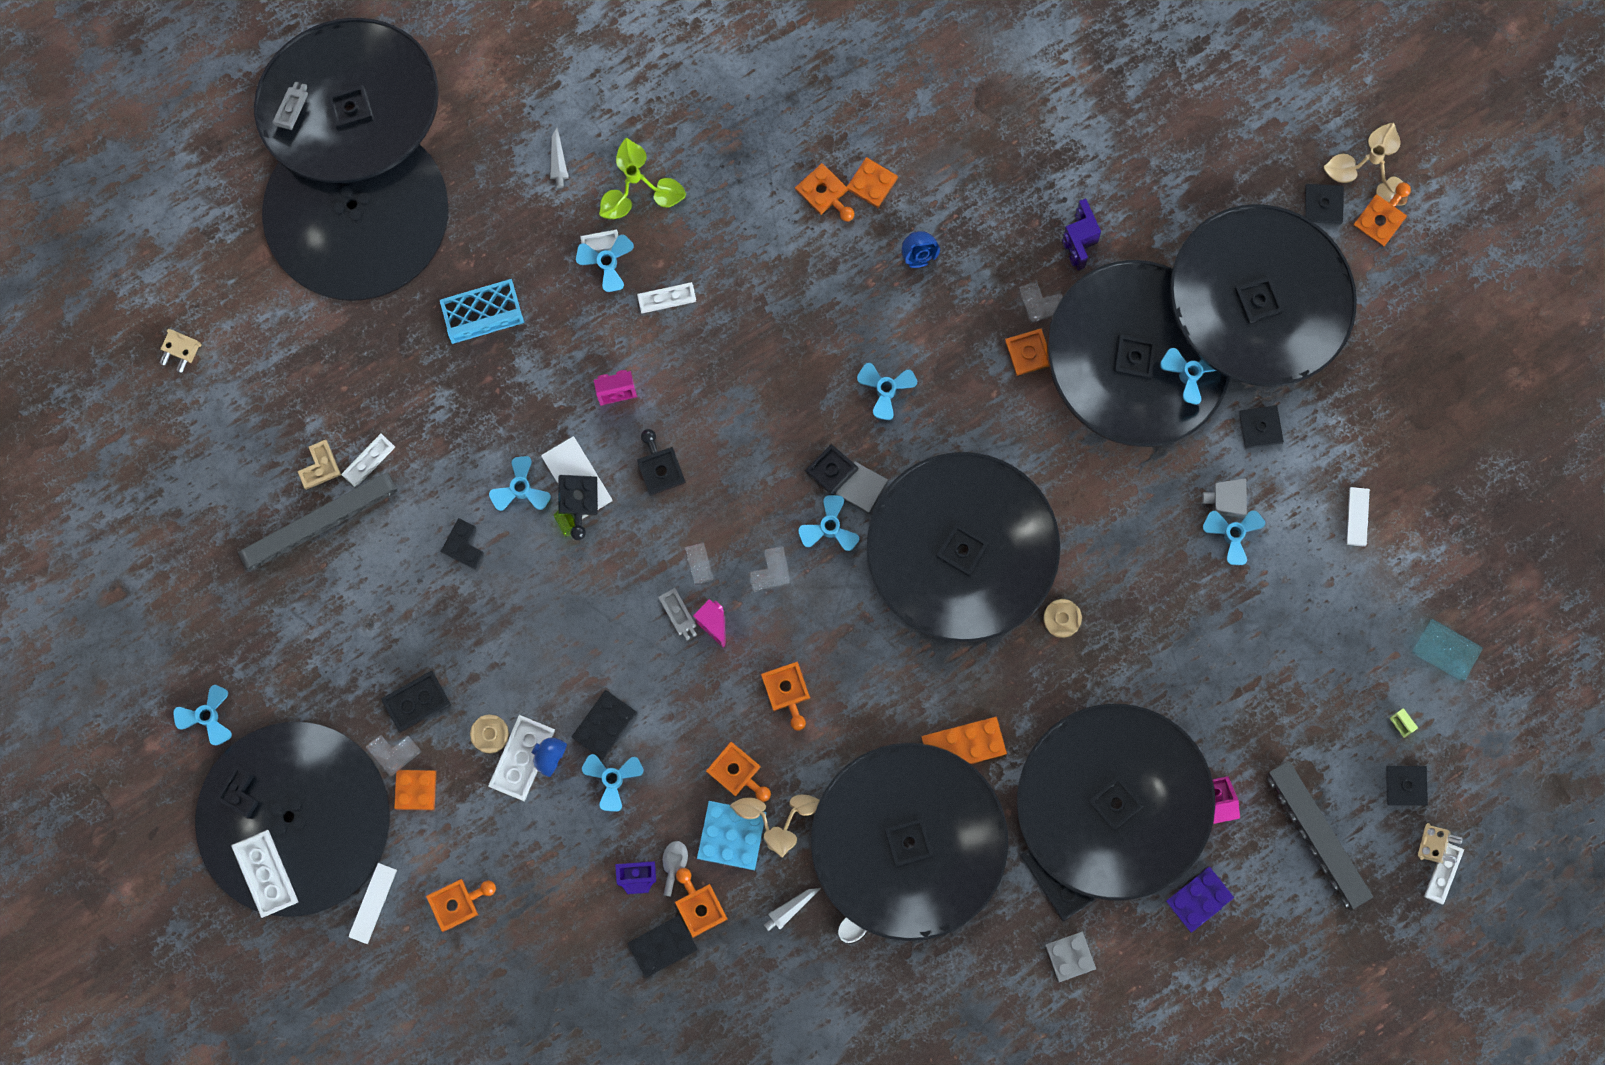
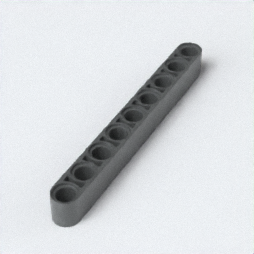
[238,473,397,571]

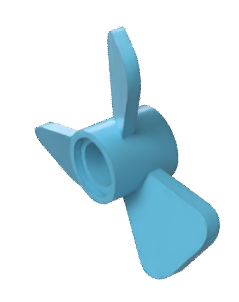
[576,235,634,292]
[1160,348,1216,404]
[857,363,918,420]
[489,456,551,511]
[799,495,859,551]
[1203,511,1266,565]
[173,685,232,746]
[582,754,644,812]

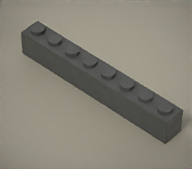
[1266,761,1373,910]

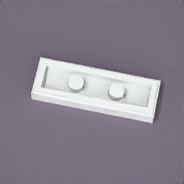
[637,282,696,314]
[341,434,395,488]
[1346,487,1370,546]
[1424,843,1464,905]

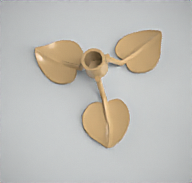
[1324,123,1408,206]
[730,794,820,857]

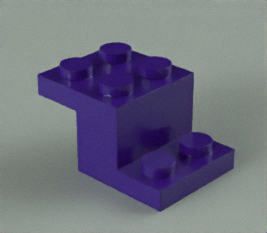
[1062,198,1101,271]
[1165,866,1234,933]

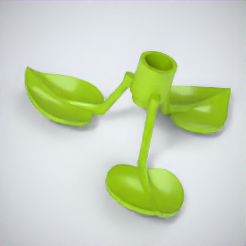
[599,138,686,219]

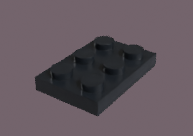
[381,670,451,733]
[571,690,637,760]
[627,915,698,978]

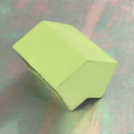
[1390,708,1418,738]

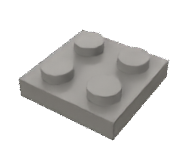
[1045,931,1096,982]

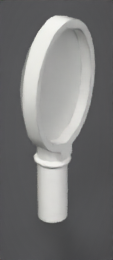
[838,918,866,943]

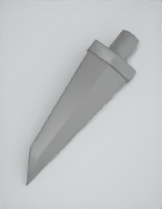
[550,127,569,188]
[764,888,821,931]

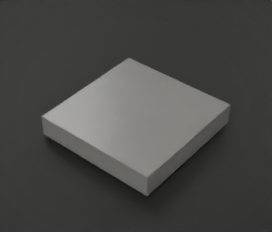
[836,462,888,513]

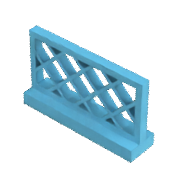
[440,279,525,344]

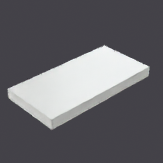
[541,436,613,519]
[488,715,555,802]
[231,830,298,918]

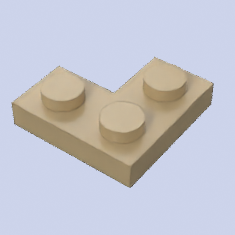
[298,440,341,490]

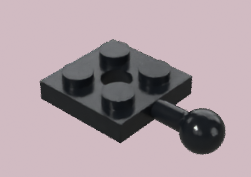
[637,429,686,496]
[558,475,598,540]

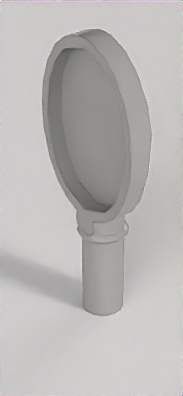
[662,841,688,897]

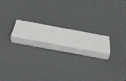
[349,863,397,944]

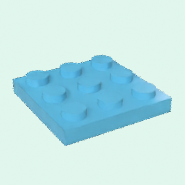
[697,801,766,871]

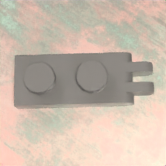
[273,82,308,130]
[658,588,697,640]

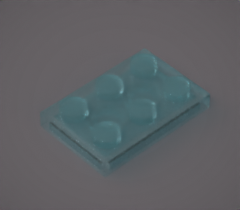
[1412,619,1483,682]

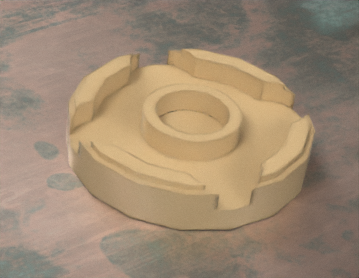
[1043,599,1082,638]
[470,714,509,754]

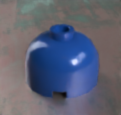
[901,231,940,268]
[531,738,567,777]

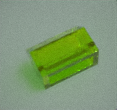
[553,511,575,537]

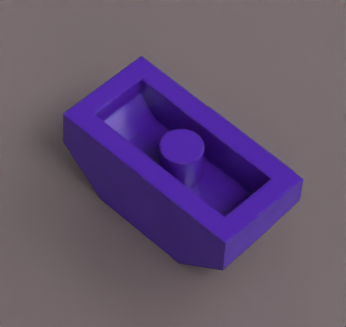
[615,861,656,894]

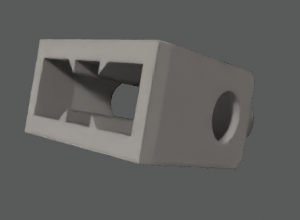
[1202,479,1247,518]

